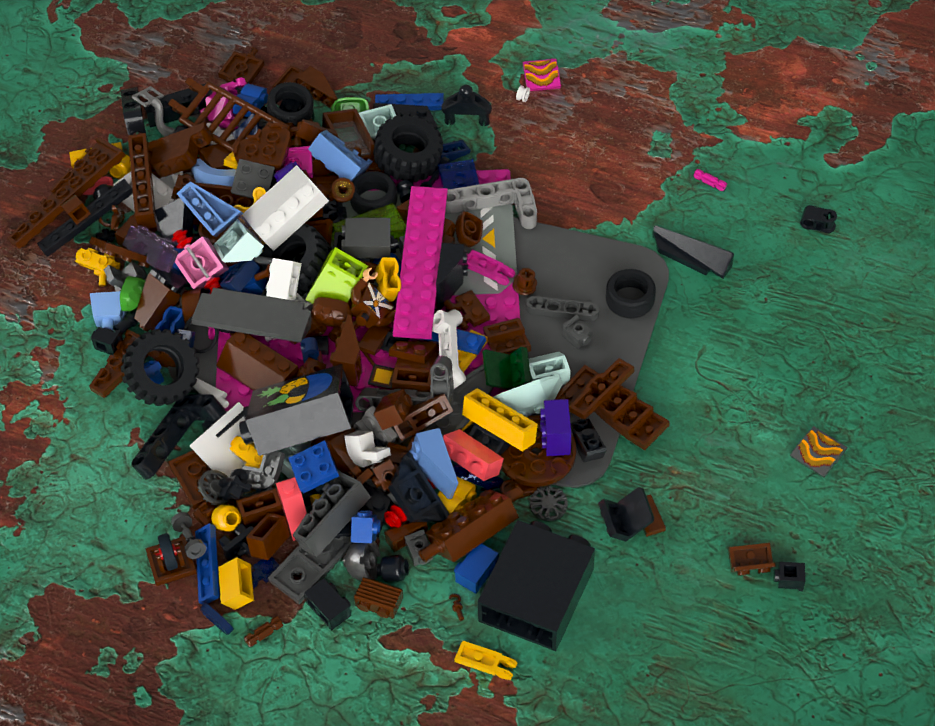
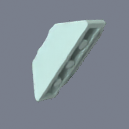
[493,373,563,417]

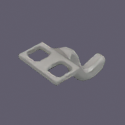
[132,86,175,137]

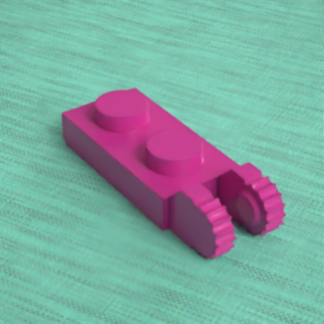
[465,250,516,286]

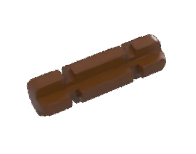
[244,616,283,647]

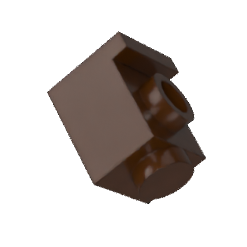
[171,174,196,200]

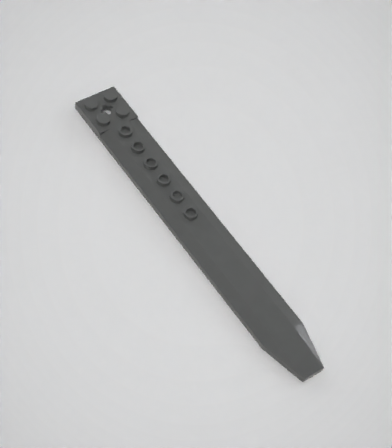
[268,364,494,605]

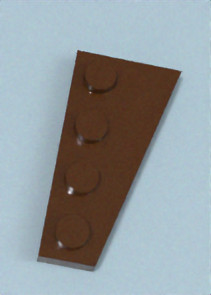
[89,329,148,398]

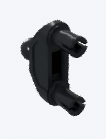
[441,84,492,126]

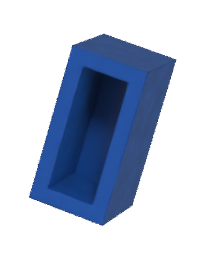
[454,543,499,594]

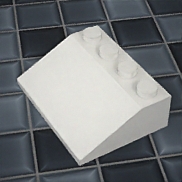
[242,165,329,251]

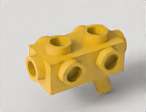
[75,248,120,287]
[230,436,263,468]

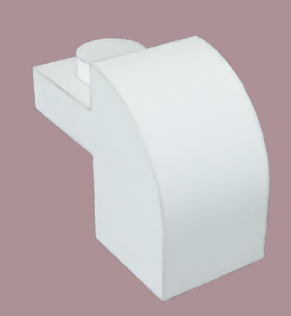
[344,430,391,468]

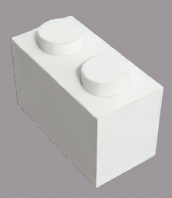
[266,258,302,301]

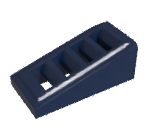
[440,140,471,163]

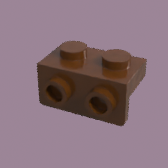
[728,543,776,576]

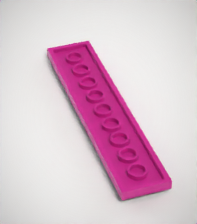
[393,186,448,340]

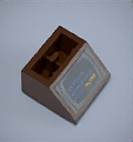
[235,485,284,527]

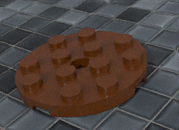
[501,415,576,487]

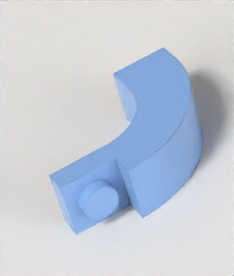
[192,159,236,187]

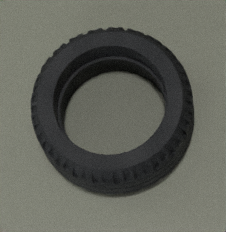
[267,82,314,127]
[350,171,397,218]
[606,269,656,318]

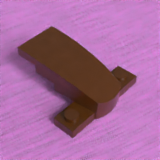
[569,358,670,450]

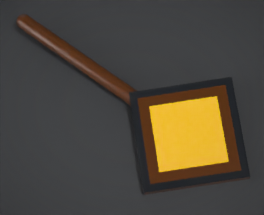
[358,341,394,390]

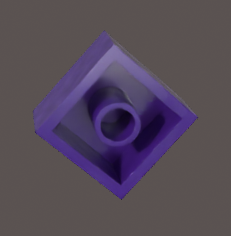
[540,399,571,456]

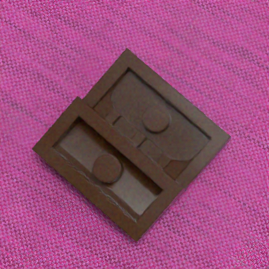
[483,318,531,355]

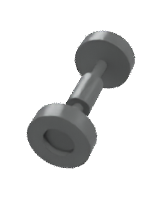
[171,512,206,559]

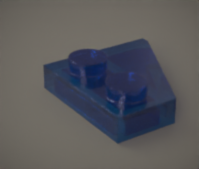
[453,464,504,490]

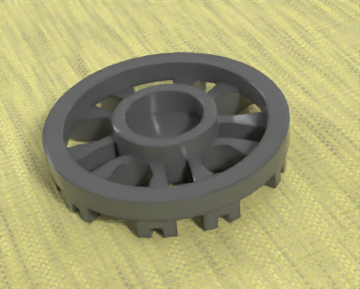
[197,470,228,506]
[530,485,568,521]

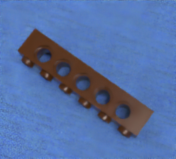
[128,133,157,230]

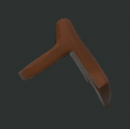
[99,205,125,231]

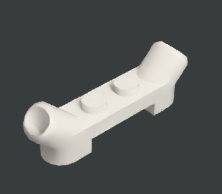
[432,309,466,389]

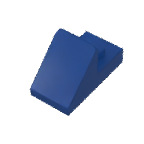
[144,360,164,384]

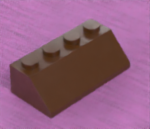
[216,332,298,390]

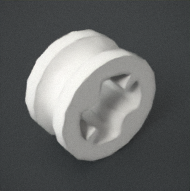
[516,85,530,102]

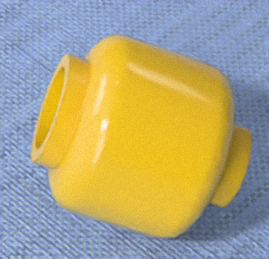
[109,154,131,179]
[211,505,241,532]

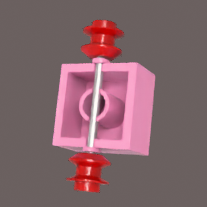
[172,229,229,294]

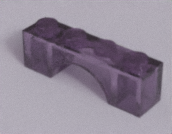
[122,225,179,273]

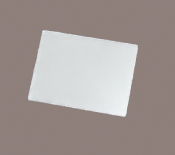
[190,402,256,479]

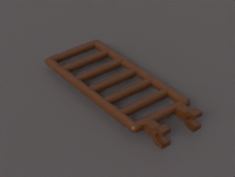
[168,77,290,152]

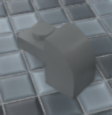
[104,262,147,291]

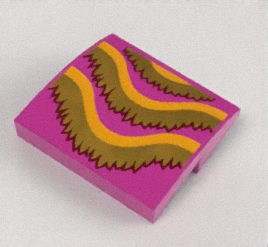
[523,59,561,91]

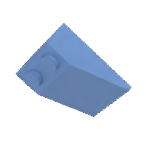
[409,428,458,499]

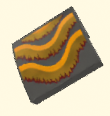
[790,426,847,478]

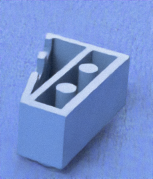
[308,130,373,182]
[176,181,243,237]

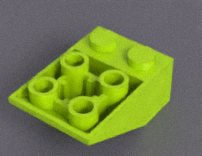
[305,247,368,304]

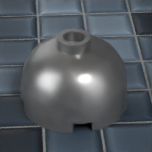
[343,541,380,581]

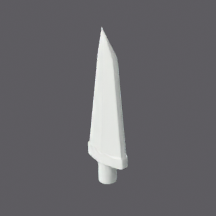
[193,378,229,408]

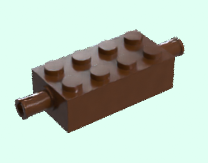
[418,485,524,563]

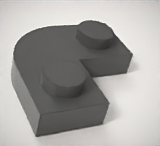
[242,451,286,490]

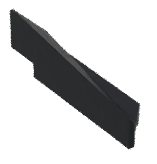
[653,225,734,279]

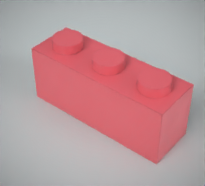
[443,429,504,481]

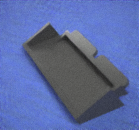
[192,288,311,343]

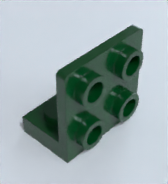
[482,347,532,390]

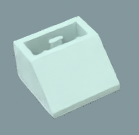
[529,352,571,386]

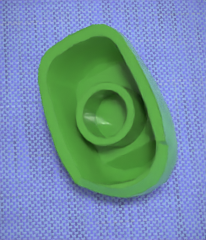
[331,97,369,113]
[120,276,145,312]

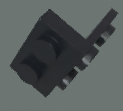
[598,487,654,542]

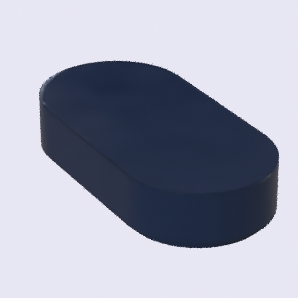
[200,603,234,635]

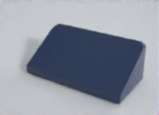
[220,259,259,292]

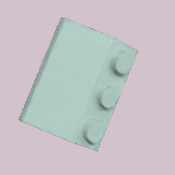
[213,218,264,263]

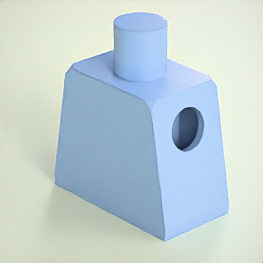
[90,291,127,331]

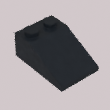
[436,243,468,309]

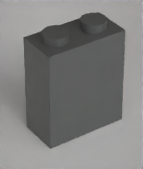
[341,218,390,258]

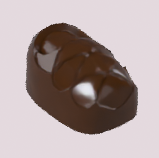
[455,211,483,248]
[311,297,352,329]

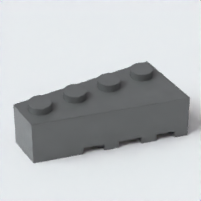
[293,471,371,558]

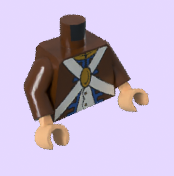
[350,268,396,328]

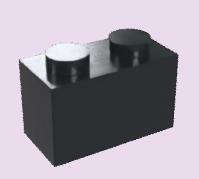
[304,578,351,631]

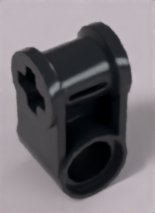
[800,205,837,233]

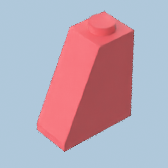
[276,477,307,541]

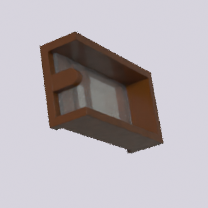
[322,109,375,160]

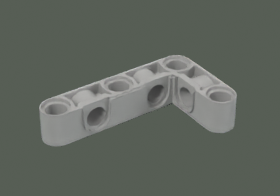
[446,178,537,229]

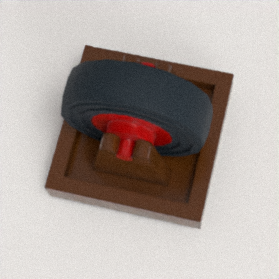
[145,533,197,586]

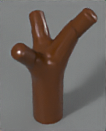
[254,264,270,281]

